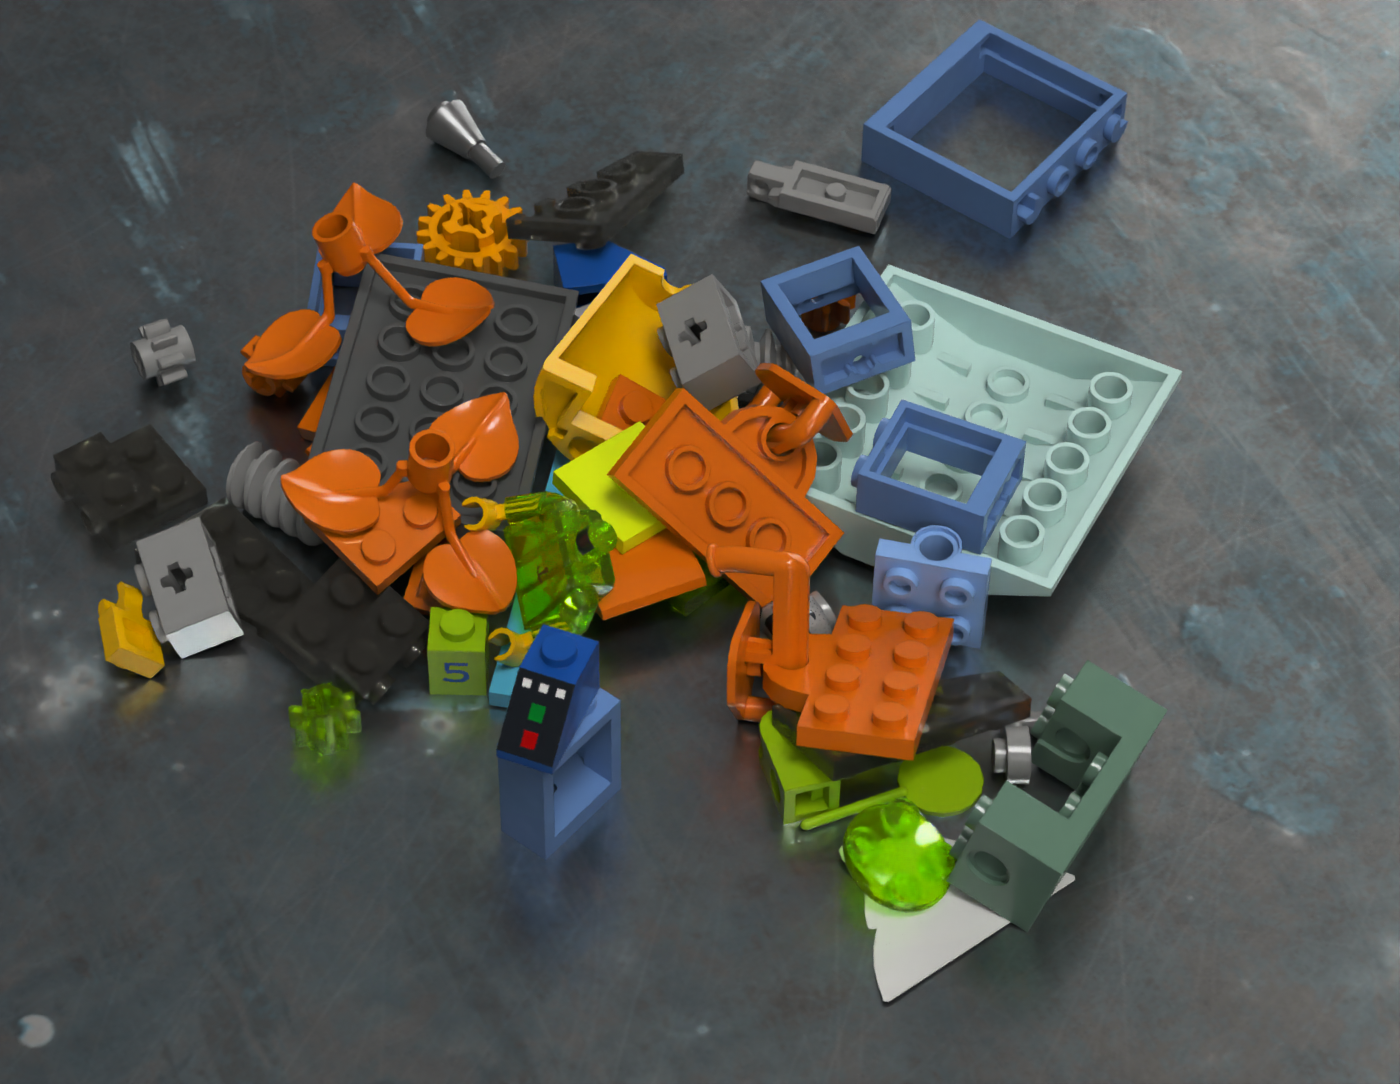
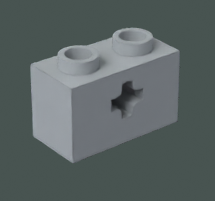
[656,274,762,410]
[134,517,244,659]

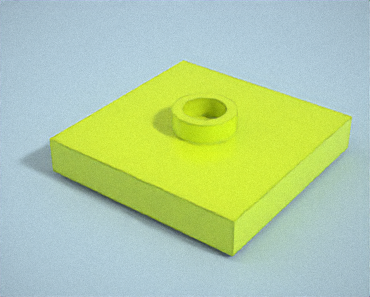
[552,421,666,554]

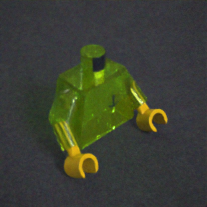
[462,491,617,667]

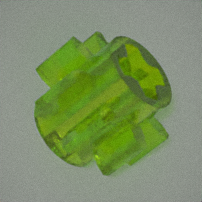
[288,683,362,756]

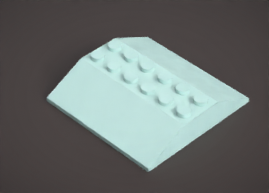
[775,264,1182,597]

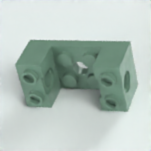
[947,660,1168,932]

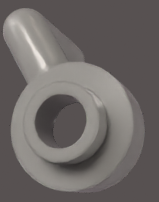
[991,711,1043,784]

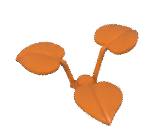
[244,182,495,379]
[280,392,519,615]

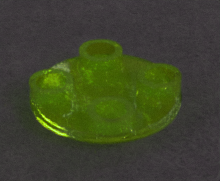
[843,798,958,912]

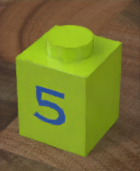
[427,607,490,696]

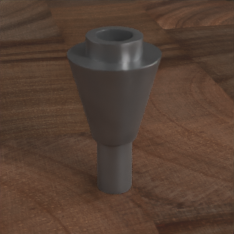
[426,100,505,179]

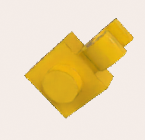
[98,581,165,679]

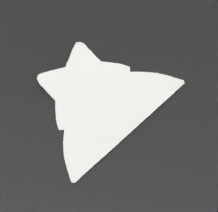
[839,805,1075,1002]

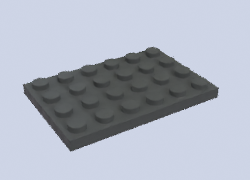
[308,253,579,548]

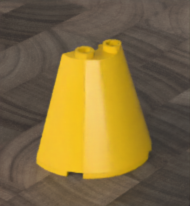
[533,254,739,461]

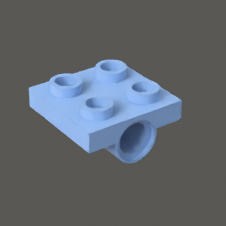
[872,525,992,649]

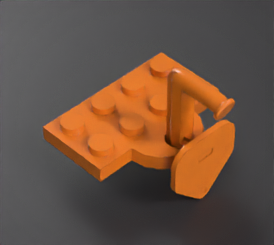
[607,363,853,608]
[706,543,954,761]

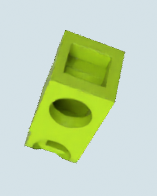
[758,708,841,825]

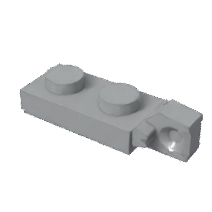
[746,160,892,234]

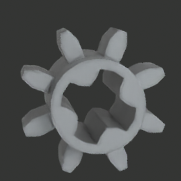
[130,318,196,386]

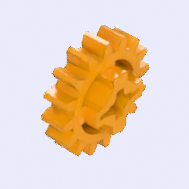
[416,189,529,276]

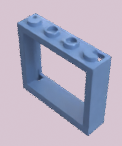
[861,19,1128,239]

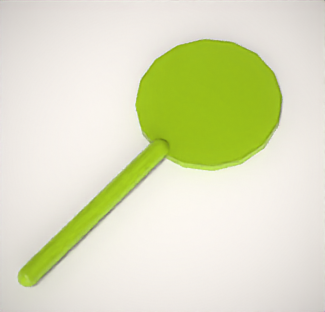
[800,745,984,831]

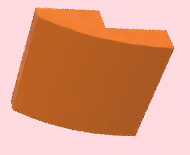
[556,522,707,620]

